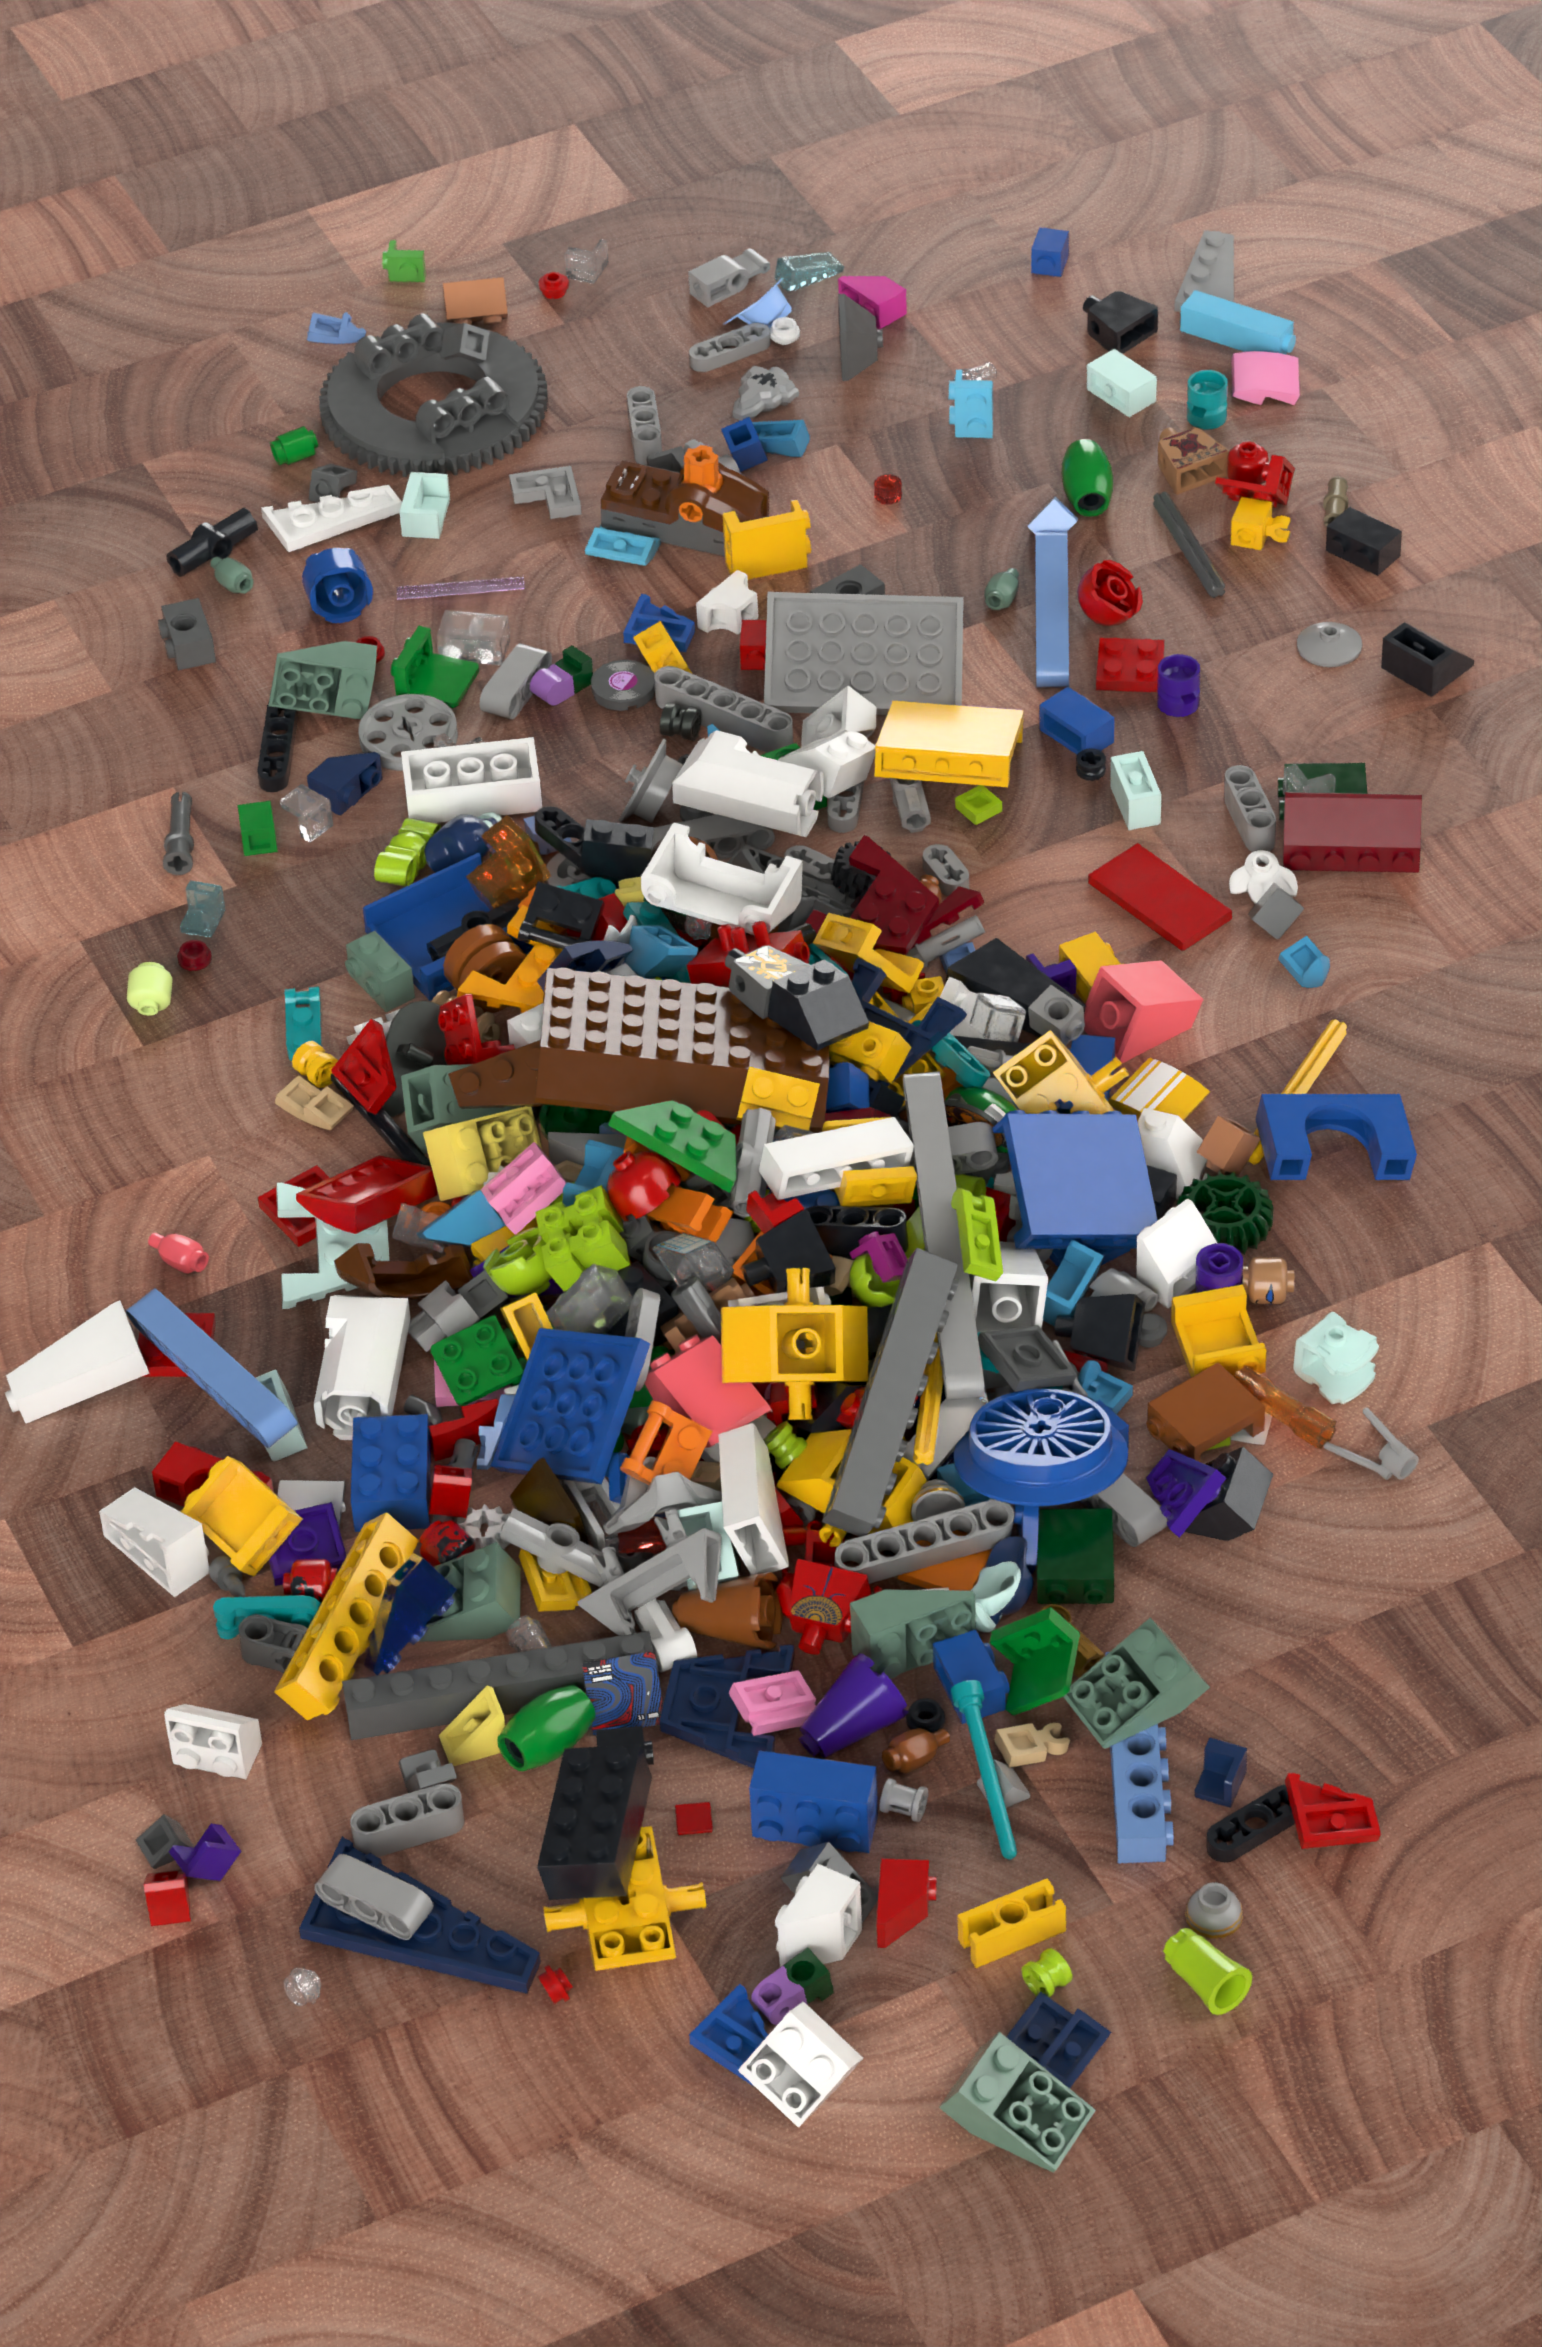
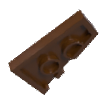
[448,1040,549,1109]

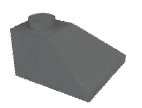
[838,294,883,381]

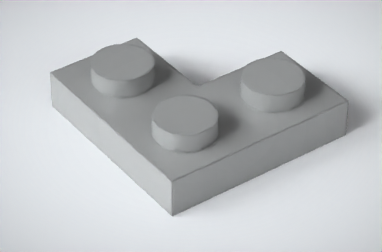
[509,466,581,519]

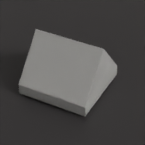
[977,1759,1030,1808]

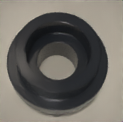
[906,1698,945,1733]

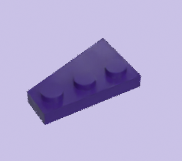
[1146,1449,1227,1538]

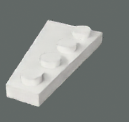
[261,485,402,552]

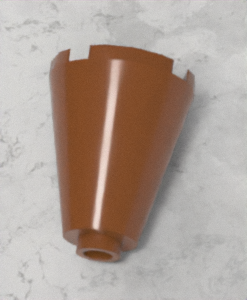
[672,1572,783,1649]

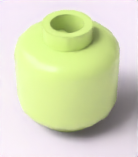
[127,962,173,1016]

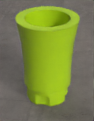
[1163,1928,1252,2015]

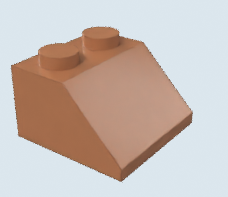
[443,277,508,325]

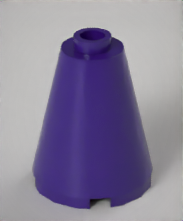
[799,1653,909,1758]

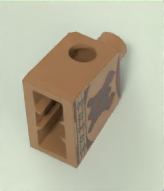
[1158,427,1229,495]

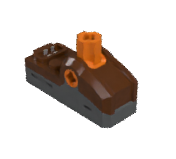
[601,445,769,556]

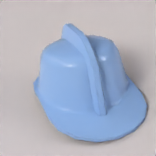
[723,279,792,329]

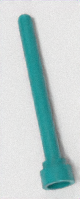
[950,1680,1017,1859]

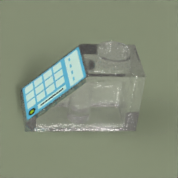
[652,1233,734,1293]

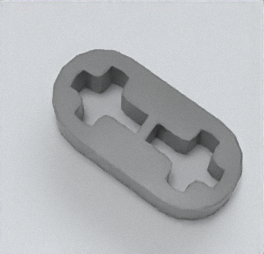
[923,844,969,896]
[784,845,834,886]

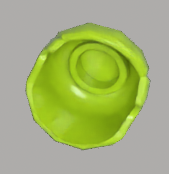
[849,1253,900,1307]

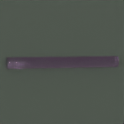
[396,576,525,600]

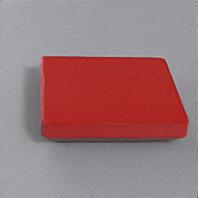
[675,1802,713,1835]

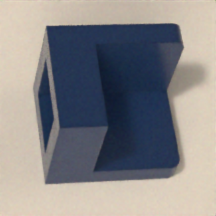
[1195,1738,1247,1808]

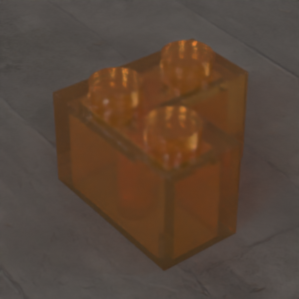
[466,815,552,910]

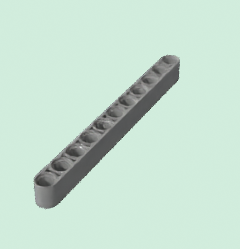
[903,1071,985,1400]

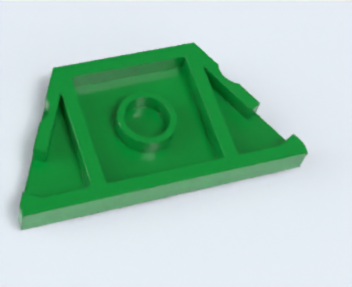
[608,1100,736,1193]

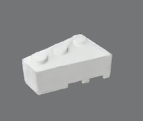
[99,1487,209,1597]

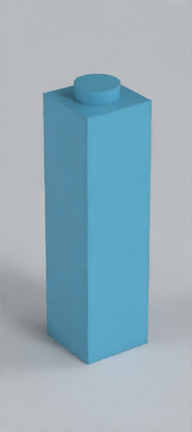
[1180,290,1296,354]

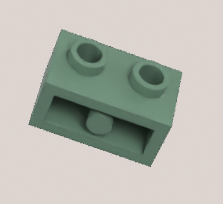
[345,931,415,1012]

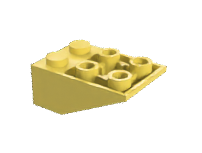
[423,1106,542,1202]

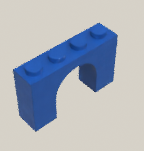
[1255,1094,1417,1180]

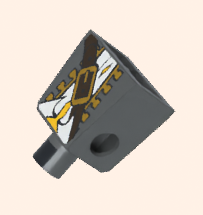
[725,946,810,1019]

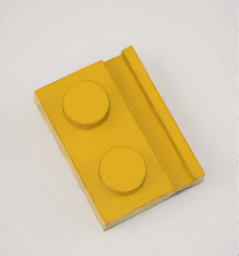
[736,1067,820,1136]
[519,1548,592,1612]

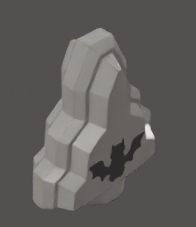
[732,366,799,421]

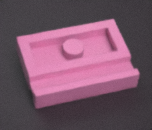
[729,1670,816,1736]

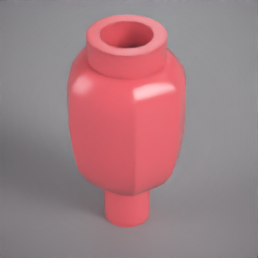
[148,1233,209,1274]

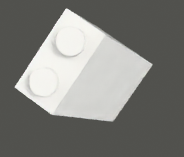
[969,1242,1048,1333]

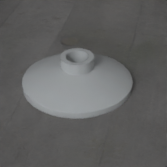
[1297,622,1362,667]

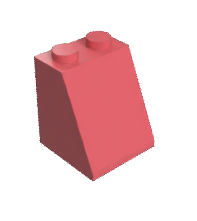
[1084,960,1203,1063]
[644,1335,771,1448]

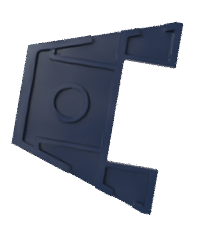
[829,957,967,1087]
[660,1645,795,1769]

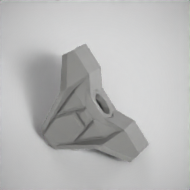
[603,1457,722,1535]

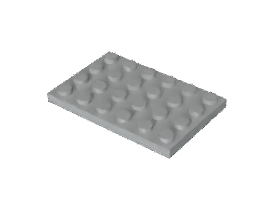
[764,592,963,715]

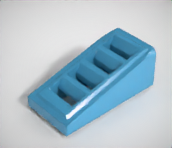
[752,420,810,457]

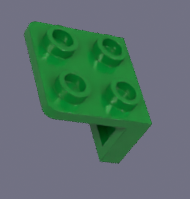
[391,626,479,708]
[431,1314,527,1406]
[989,1607,1080,1716]

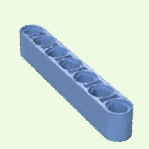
[1035,532,1069,687]
[126,1288,298,1448]

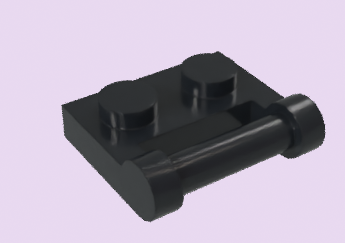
[518,882,605,950]

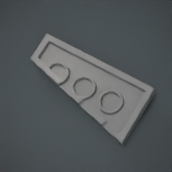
[1174,230,1234,312]

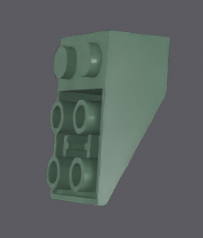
[269,641,377,720]
[401,1064,520,1155]
[398,1542,521,1643]
[850,1590,976,1679]
[1063,1618,1210,1749]
[939,2032,1096,2172]

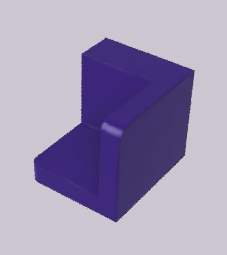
[1026,953,1076,995]
[169,1824,241,1881]

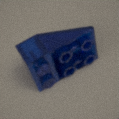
[364,1553,457,1676]

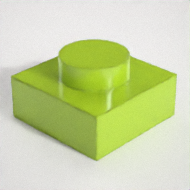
[955,785,1002,825]

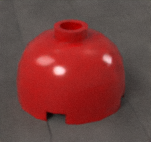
[1077,560,1143,626]
[606,1151,681,1221]

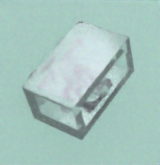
[437,610,510,665]
[546,1263,633,1335]

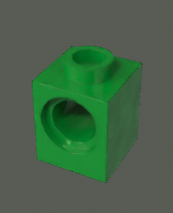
[237,801,278,856]

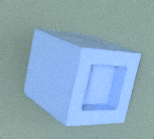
[1028,496,1078,533]

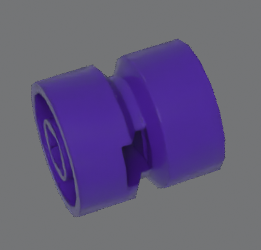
[1157,654,1200,717]
[1195,1243,1243,1293]

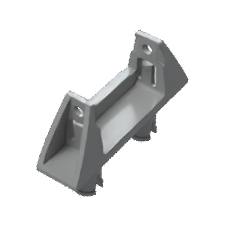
[577,1510,722,1636]

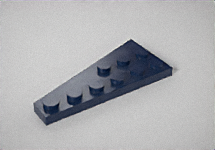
[299,1836,541,1994]

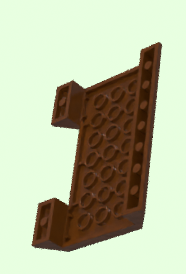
[534,968,829,1133]

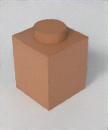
[1197,1115,1261,1175]

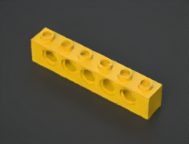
[274,1512,419,1721]

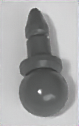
[209,1555,245,1597]

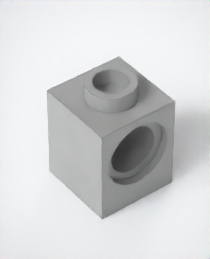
[1028,985,1085,1046]

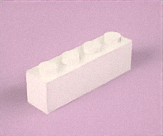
[759,1117,914,1200]

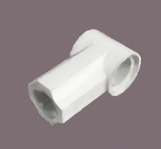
[634,1598,697,1673]

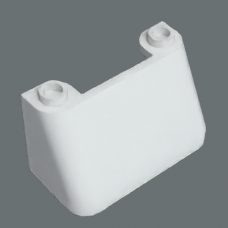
[641,822,803,935]

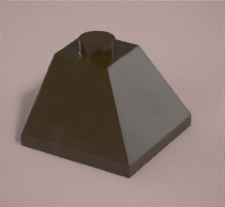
[509,1457,590,1546]

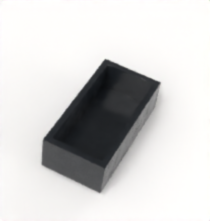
[537,1744,652,1900]

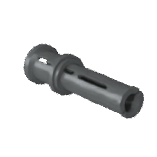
[163,792,194,875]

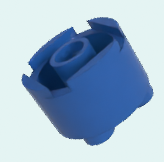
[302,548,373,623]

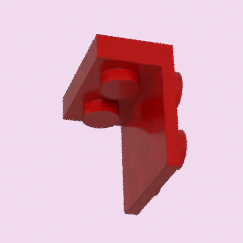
[1215,455,1295,508]
[438,994,515,1065]

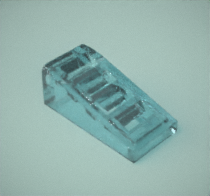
[774,252,844,292]

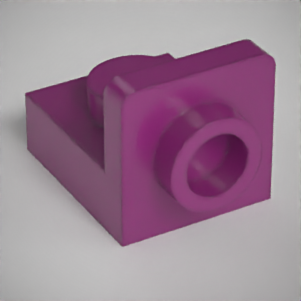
[849,1232,908,1283]

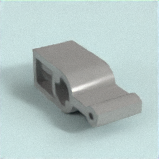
[688,249,770,307]

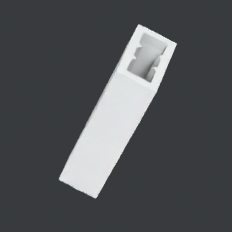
[5,1300,149,1424]
[718,1423,789,1575]

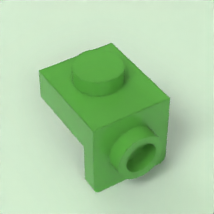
[382,240,426,282]

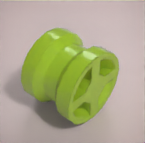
[763,1421,807,1469]
[1021,1948,1072,1997]

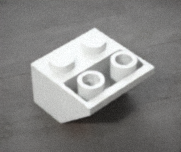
[1136,1198,1217,1309]
[164,1704,262,1779]
[775,1864,862,1967]
[738,2002,863,2127]

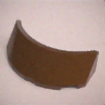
[334,1243,474,1299]

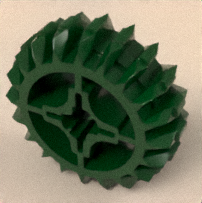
[1177,1170,1274,1255]

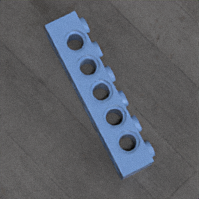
[1105,1652,1174,1863]

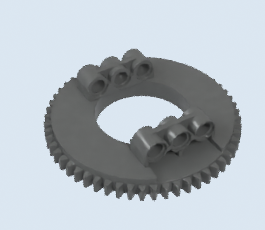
[319,313,548,477]

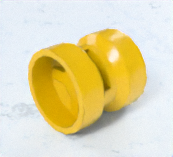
[292,1041,338,1088]

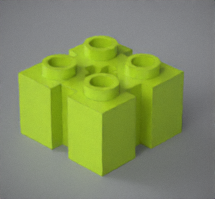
[535,1185,630,1292]

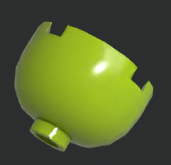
[483,1227,552,1295]

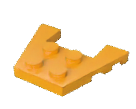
[457,905,562,1013]

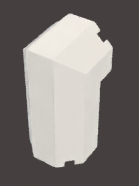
[672,730,824,837]
[314,1295,411,1440]

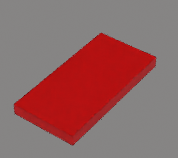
[1088,843,1232,952]

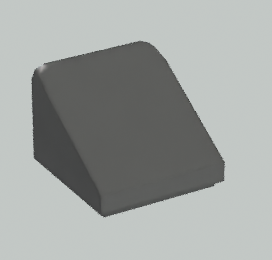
[136,1814,194,1869]

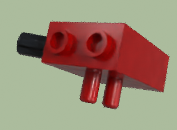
[686,921,817,988]

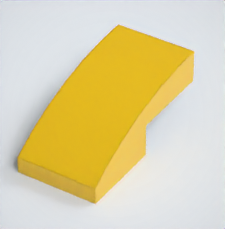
[633,621,692,674]

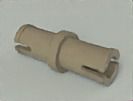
[1323,476,1349,527]

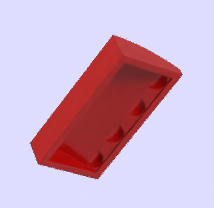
[296,1155,438,1234]

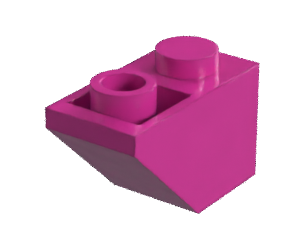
[838,276,907,329]

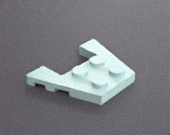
[276,1183,390,1309]

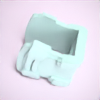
[1293,1312,1379,1404]

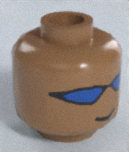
[1242,1257,1294,1305]

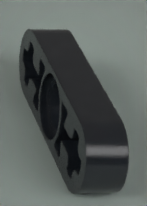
[1206,1784,1295,1863]

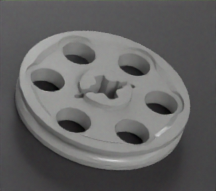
[358,694,458,771]

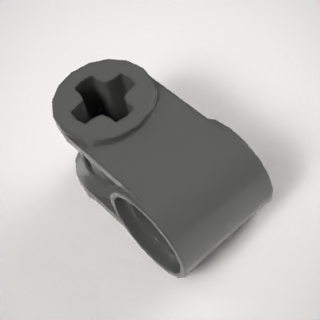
[239,1614,308,1673]

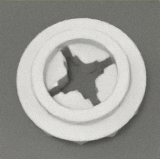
[457,1503,510,1551]

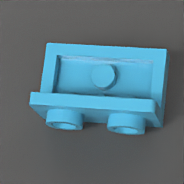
[949,369,993,438]

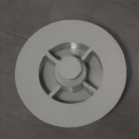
[618,738,683,823]

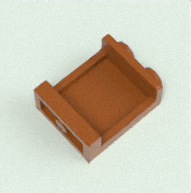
[1146,1363,1265,1462]

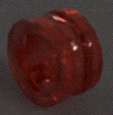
[874,474,902,505]

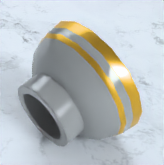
[911,1479,965,1521]
[1185,1883,1243,1939]

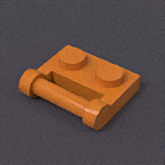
[620,1400,713,1485]

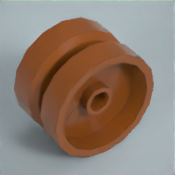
[443,924,527,1013]

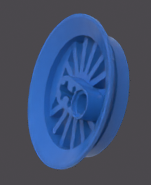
[954,1389,1128,1506]

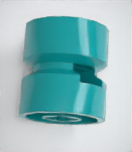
[1187,370,1228,430]

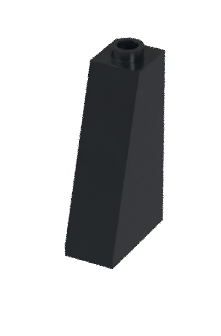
[945,938,1086,1038]

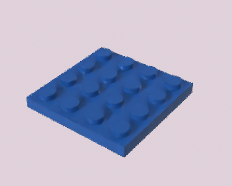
[491,1328,650,1484]

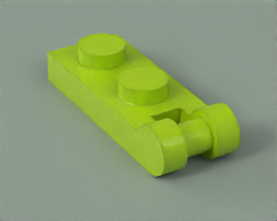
[951,1188,1003,1282]

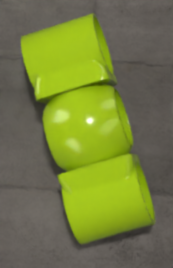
[374,818,441,887]

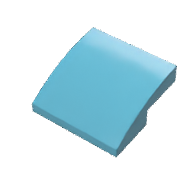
[585,525,661,566]

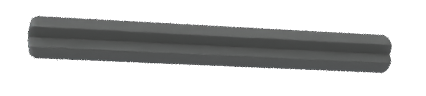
[1153,492,1225,598]

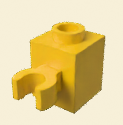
[1231,497,1291,551]

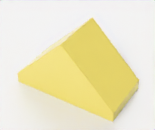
[438,1686,505,1766]

